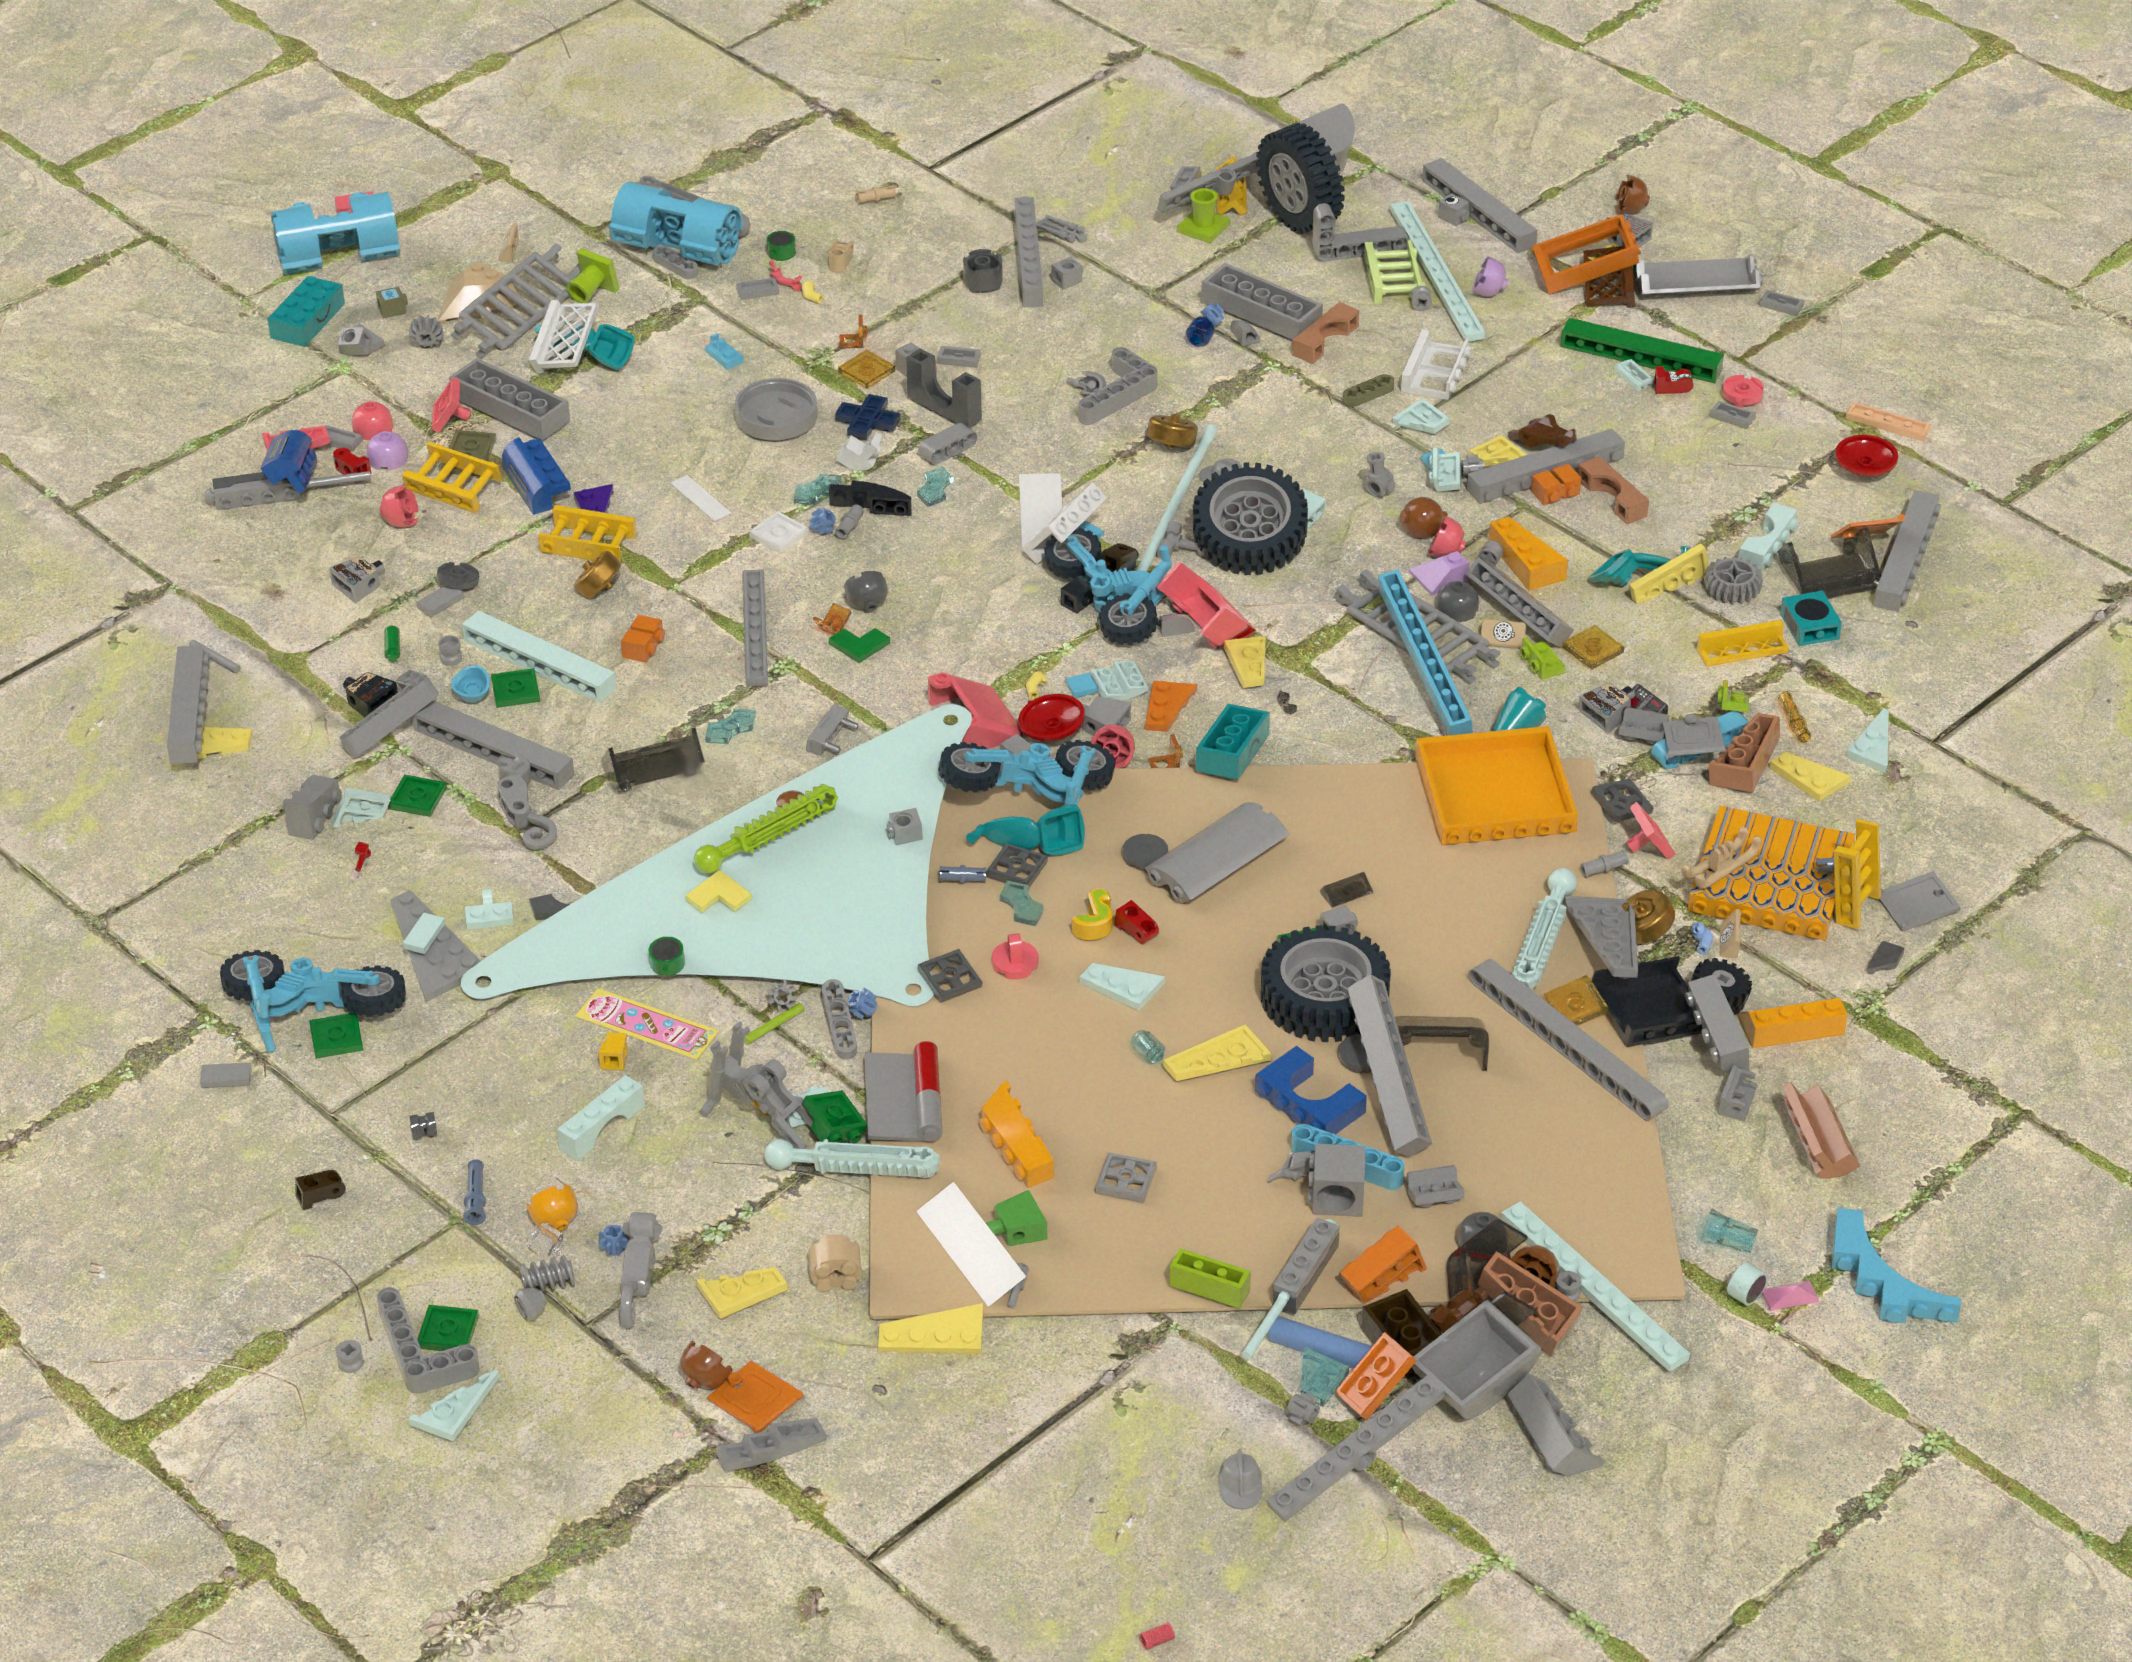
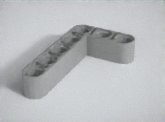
[1312,203,1409,262]
[1079,347,1157,425]
[339,670,439,757]
[377,1287,480,1394]

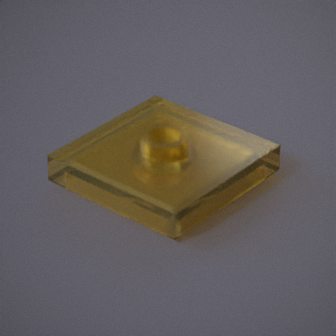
[838,349,895,389]
[1562,625,1625,670]
[1544,975,1608,1026]

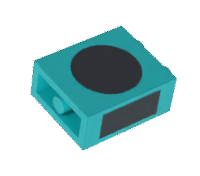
[1780,591,1842,646]

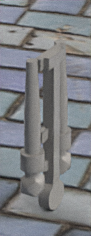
[1036,215,1087,243]

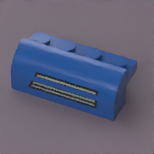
[260,430,317,494]
[502,437,571,515]

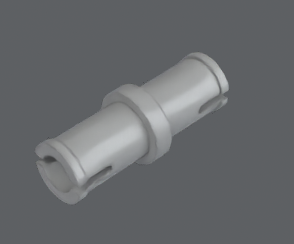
[835,505,864,539]
[1580,850,1629,878]

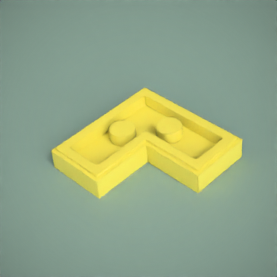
[685,870,752,912]

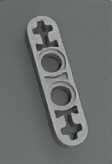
[822,979,857,1059]

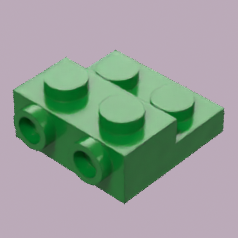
[802,1090,867,1144]

